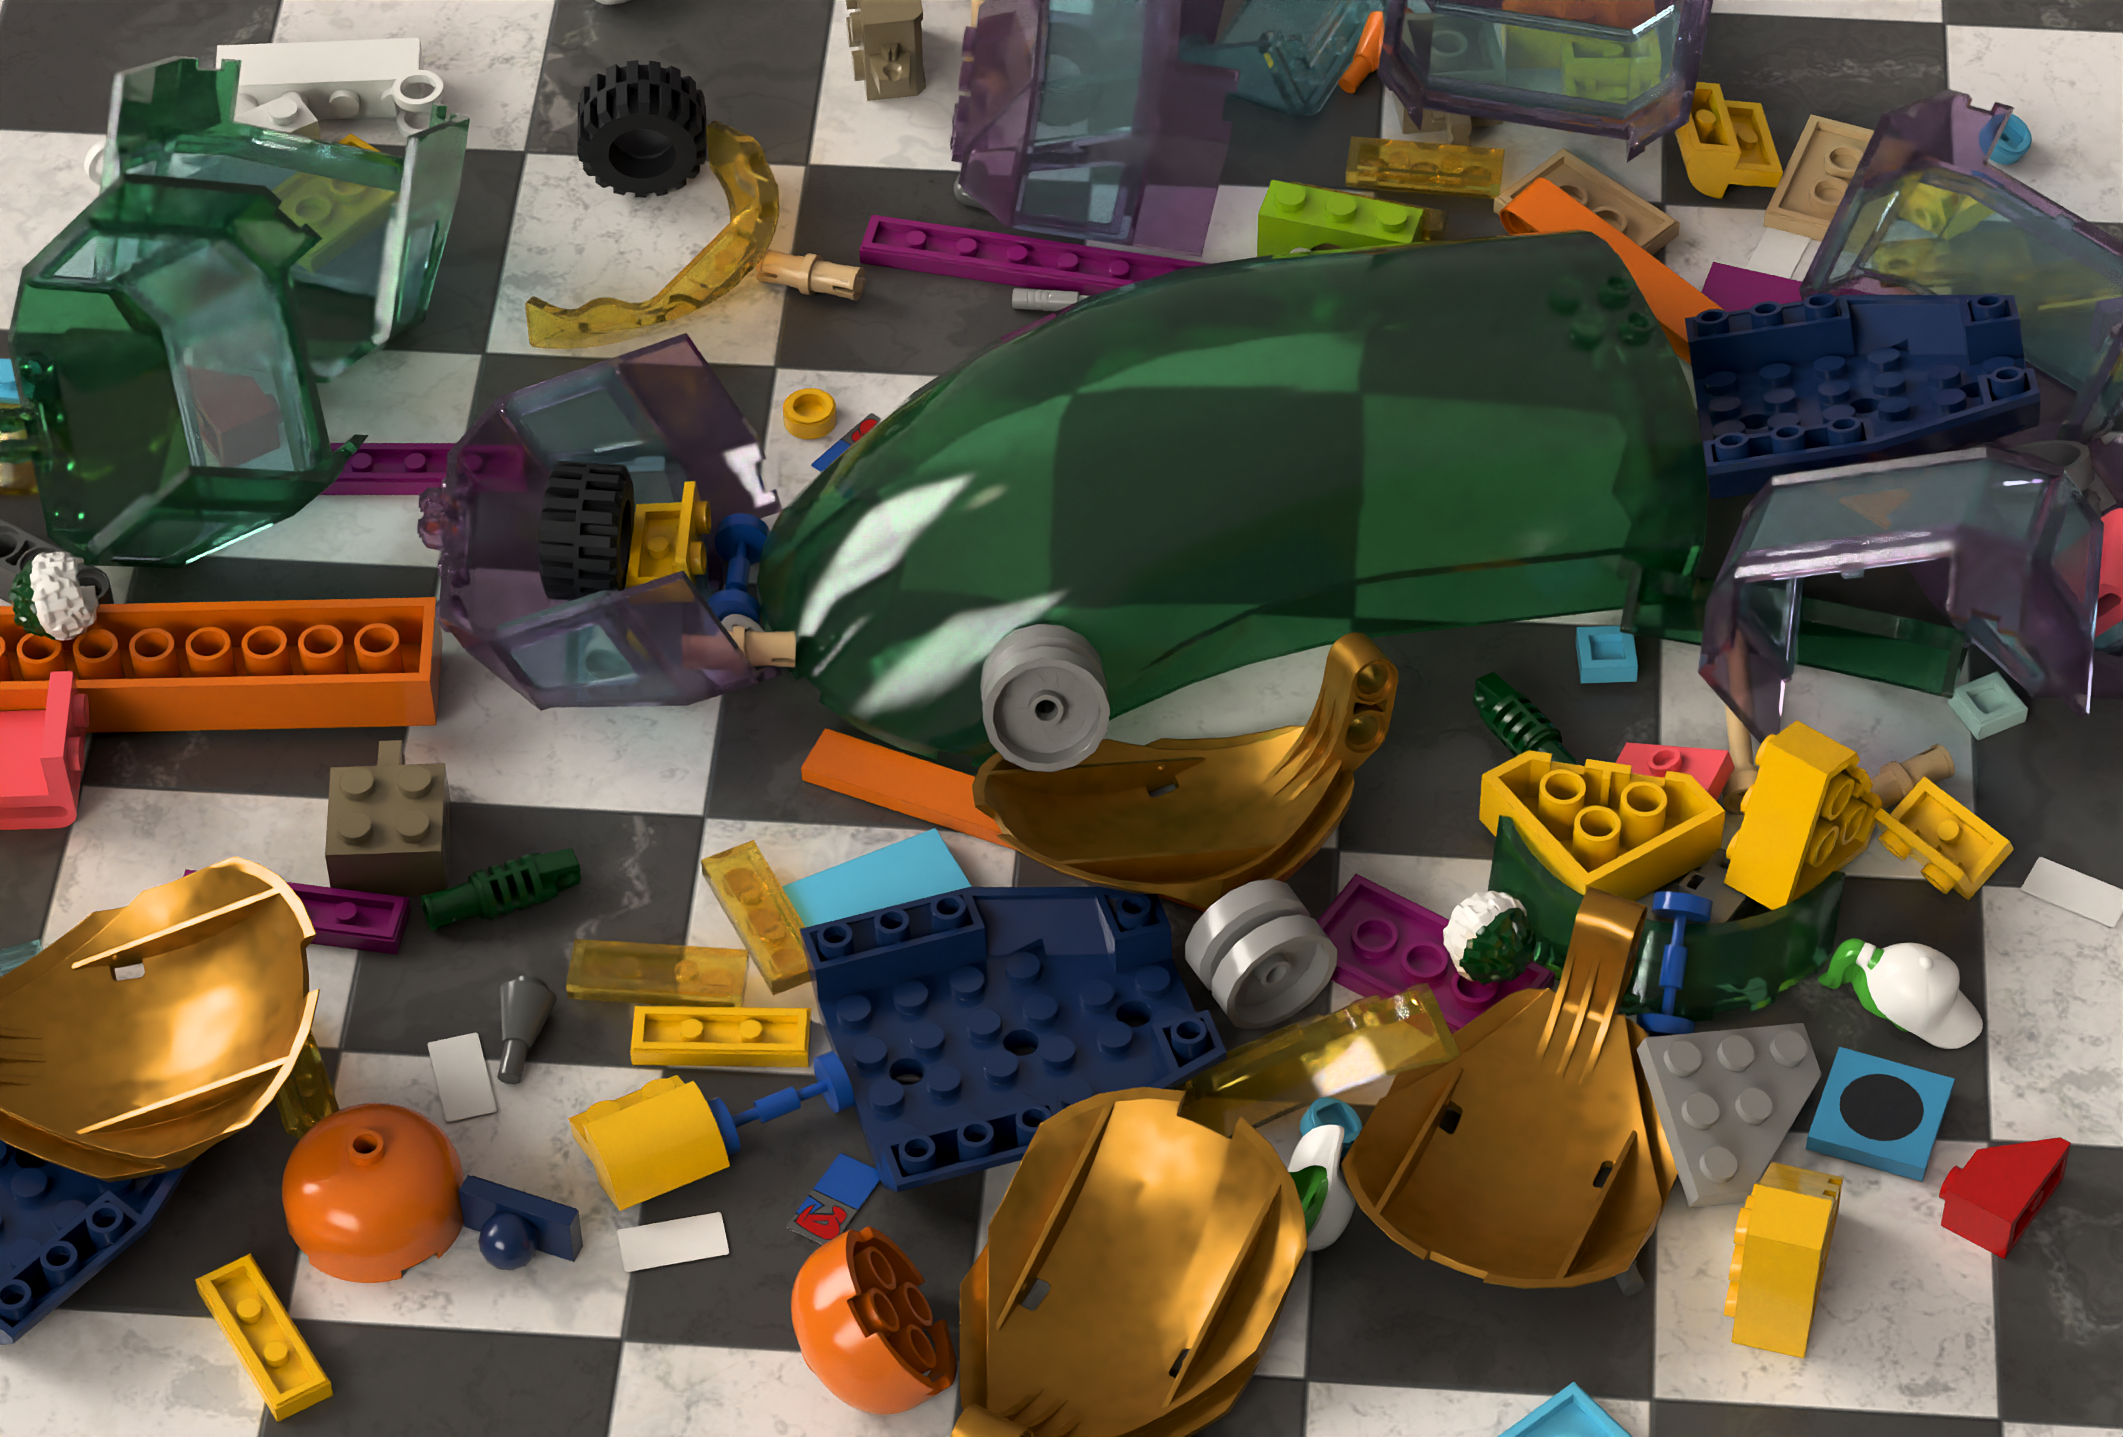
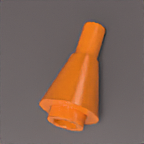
[1338,11,1402,94]

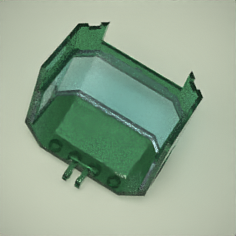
[90,56,470,383]
[0,173,368,569]

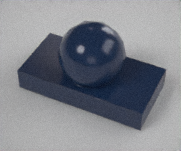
[459,1175,583,1270]

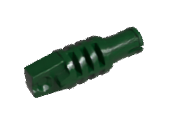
[1473,672,1583,766]
[420,848,581,931]

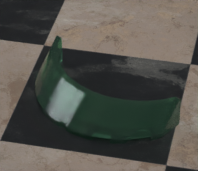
[1620,566,1972,699]
[1488,815,1846,1022]

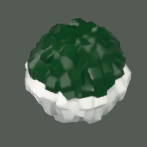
[8,552,99,641]
[1443,890,1536,986]

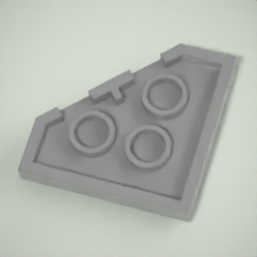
[1637,1023,1822,1208]

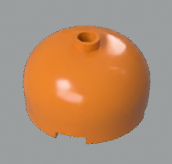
[282,1103,465,1283]
[791,1226,957,1415]

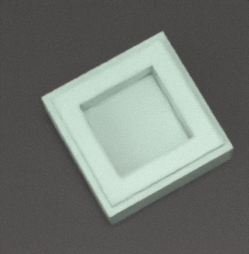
[1948,671,2028,740]

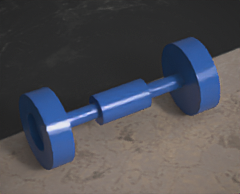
[704,513,771,632]
[1636,892,1713,1037]
[707,1051,854,1157]

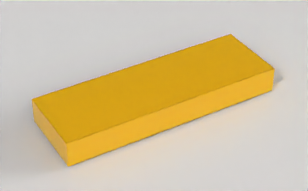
[630,1006,812,1067]
[195,1253,333,1422]

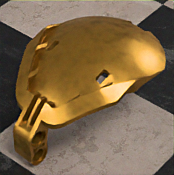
[972,632,1398,909]
[0,857,320,1182]
[1341,887,1678,1289]
[950,1087,1308,1437]

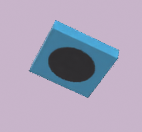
[1806,1047,1955,1182]

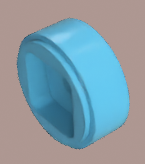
[1977,112,2032,165]
[1300,1097,1363,1158]

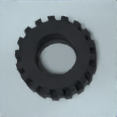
[577,60,707,198]
[539,461,634,603]

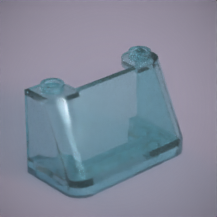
[1170,0,1385,117]

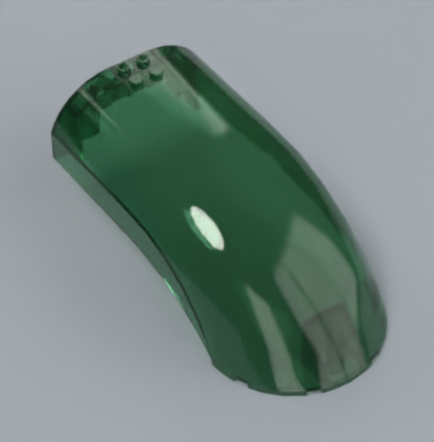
[757,229,1707,767]

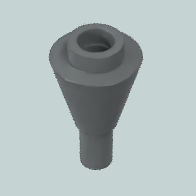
[497,976,557,1084]

